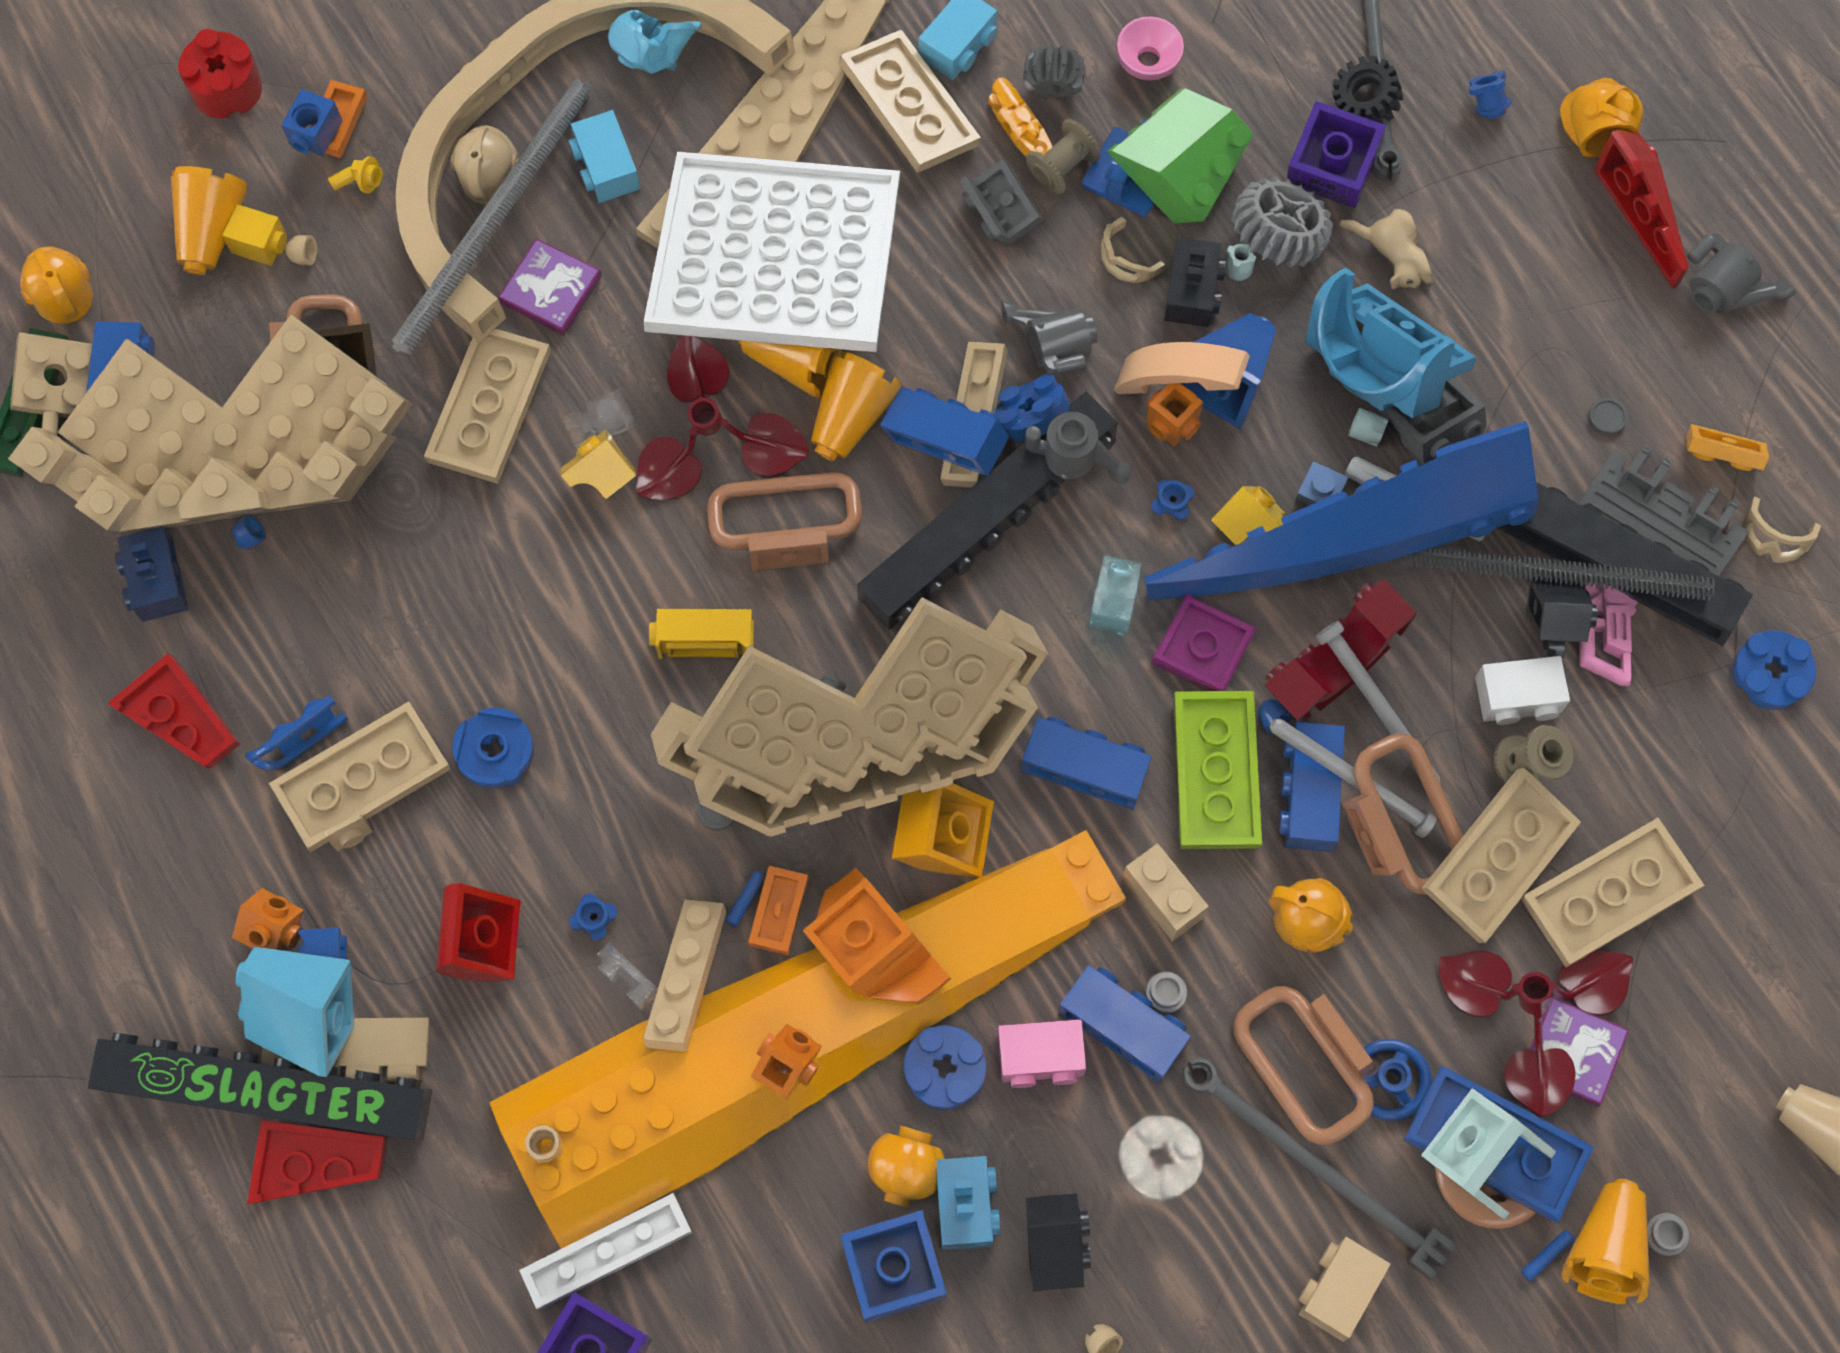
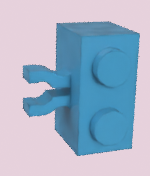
[936,1156,1000,1250]

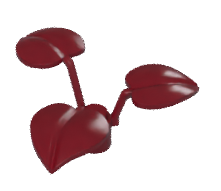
[636,335,809,501]
[1438,951,1633,1117]

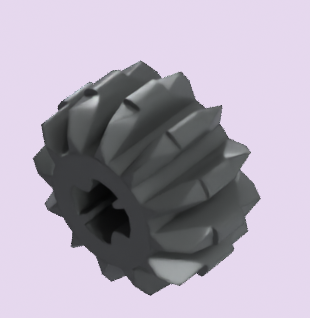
[1023,45,1085,100]

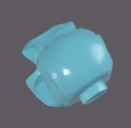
[608,10,701,74]

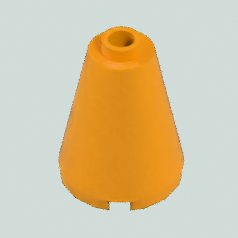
[171,166,248,275]
[738,340,847,399]
[811,350,903,462]
[1561,1179,1650,1304]

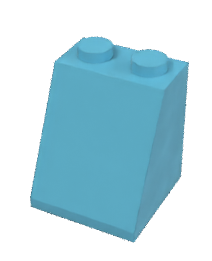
[236,947,354,1077]

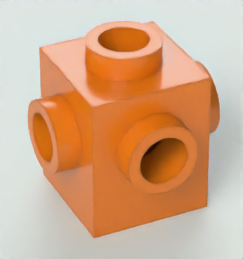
[1145,383,1203,447]
[232,888,304,951]
[751,1024,822,1099]

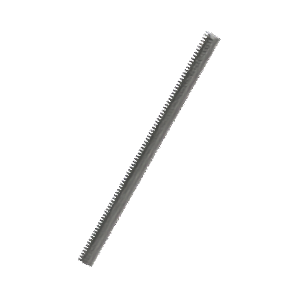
[392,79,591,355]

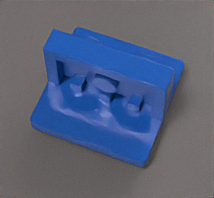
[1082,119,1154,217]

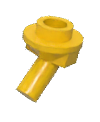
[328,156,383,194]

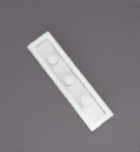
[519,1193,692,1310]

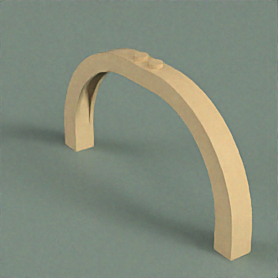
[396,0,795,343]

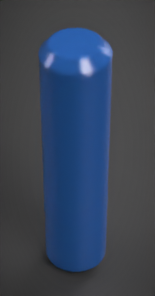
[725,870,766,927]
[1521,1231,1574,1281]

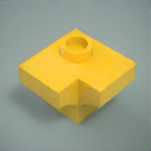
[561,430,636,499]
[1211,486,1286,545]

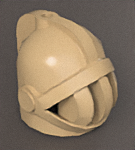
[451,125,519,205]

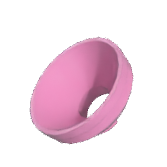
[1117,16,1184,81]

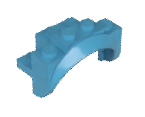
[1305,268,1476,418]

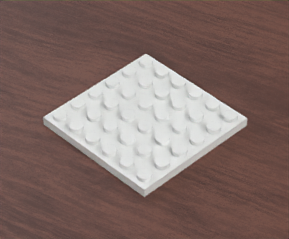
[644,152,900,352]

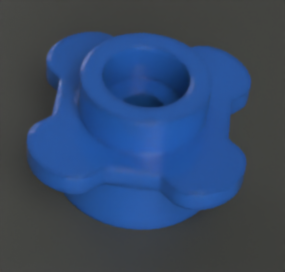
[1151,479,1194,520]
[569,894,618,941]

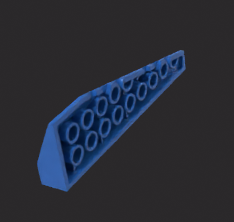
[1144,421,1538,600]

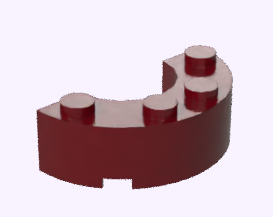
[1264,578,1417,722]

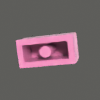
[998,1020,1086,1088]

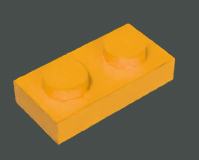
[1686,424,1769,471]

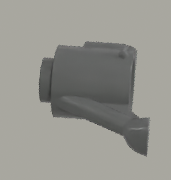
[1687,233,1796,314]
[1001,301,1097,375]
[1025,412,1132,484]

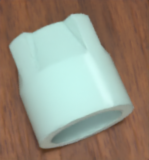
[1225,244,1256,281]
[1348,408,1389,447]

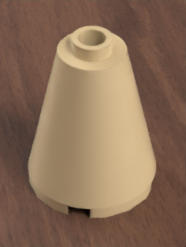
[1776,1084,1840,1176]

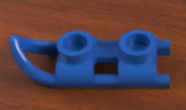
[245,695,348,770]

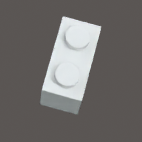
[1475,656,1570,725]

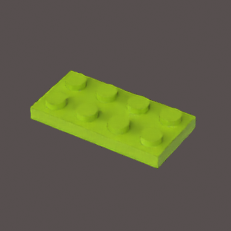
[1173,691,1262,849]

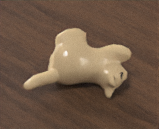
[1339,209,1433,289]

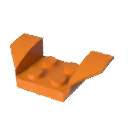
[803,868,951,1004]

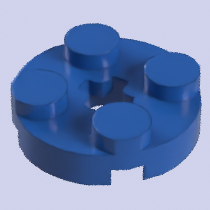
[994,374,1070,442]
[1732,630,1816,710]
[452,708,534,788]
[903,1025,986,1110]

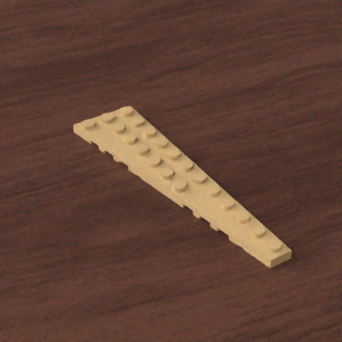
[636,0,891,249]

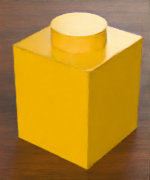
[222,204,287,266]

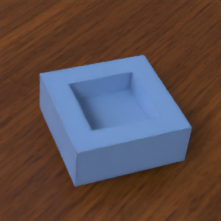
[1296,461,1348,505]

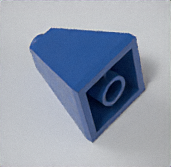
[1181,313,1276,429]

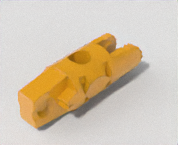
[988,77,1053,157]

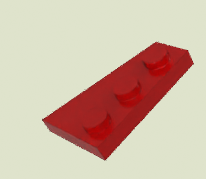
[107,653,241,769]
[247,1120,388,1204]

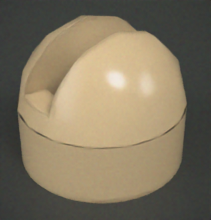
[285,235,317,266]
[1085,1324,1123,1353]

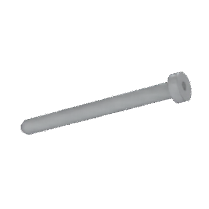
[1315,621,1440,783]
[1270,719,1437,838]

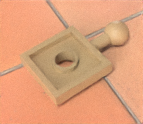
[10,332,92,436]

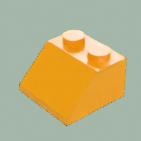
[892,784,994,878]

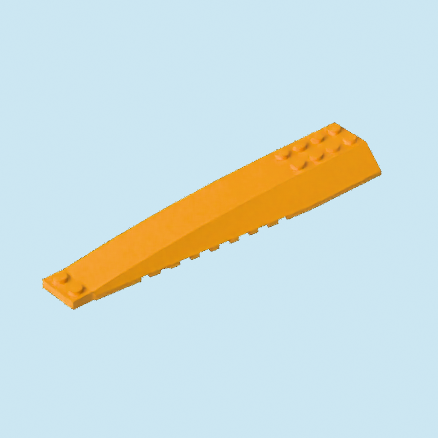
[489,830,1126,1249]

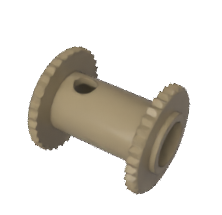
[1026,119,1101,195]
[1493,725,1574,784]

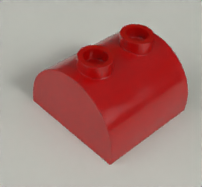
[436,883,521,982]

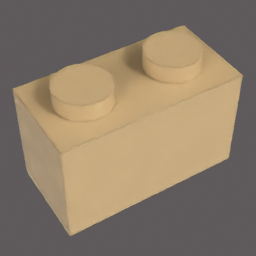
[1122,843,1209,942]
[1298,1237,1391,1342]

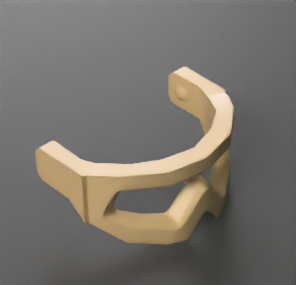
[1101,217,1166,283]
[1743,496,1821,563]

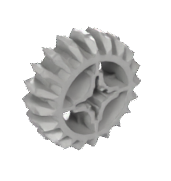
[1231,176,1333,268]

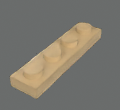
[940,342,1008,488]
[643,899,726,1052]

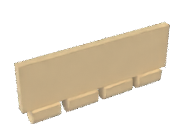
[261,1018,430,1083]

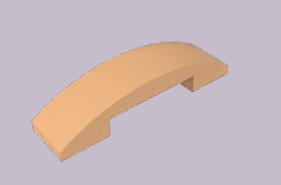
[1114,342,1250,394]

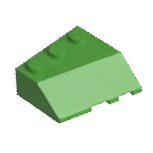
[1106,88,1254,224]

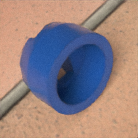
[231,515,266,549]
[1258,698,1292,733]

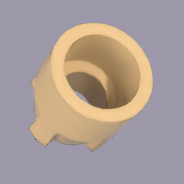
[525,1125,563,1164]

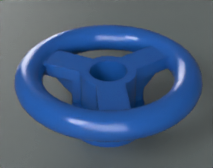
[1351,1039,1432,1121]

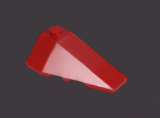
[1594,130,1689,288]

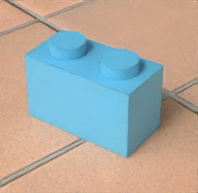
[918,0,998,81]
[568,110,640,203]

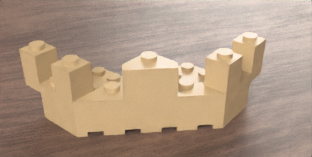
[8,315,413,533]
[651,598,1048,837]

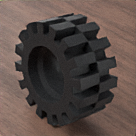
[1332,56,1403,124]

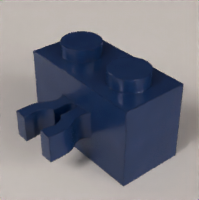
[115,526,189,622]

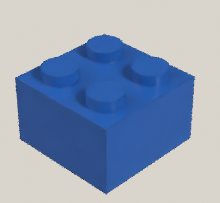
[840,1210,947,1324]

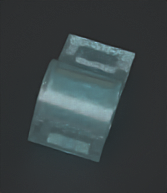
[1088,555,1142,636]

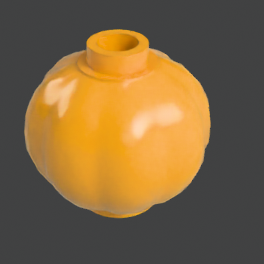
[868,1126,945,1208]

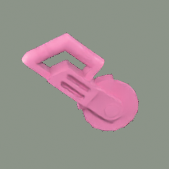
[1579,582,1638,686]

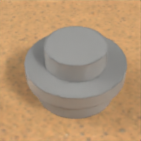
[1146,972,1187,1013]
[1647,1213,1689,1256]

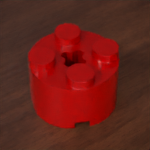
[178,29,262,119]

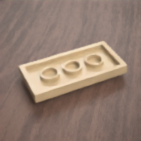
[839,30,981,173]
[424,329,551,484]
[269,701,451,853]
[1421,768,1581,943]
[1521,818,1705,968]

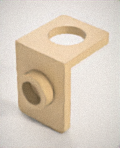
[324,813,373,851]

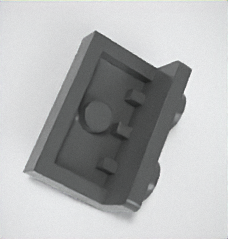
[960,159,1044,247]

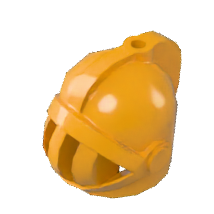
[1560,78,1643,158]
[20,246,93,324]
[1269,878,1354,953]

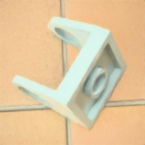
[1421,1088,1556,1220]

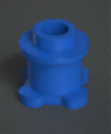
[1468,71,1512,119]

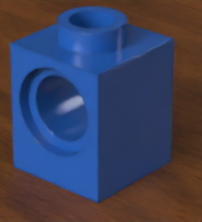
[281,89,343,157]

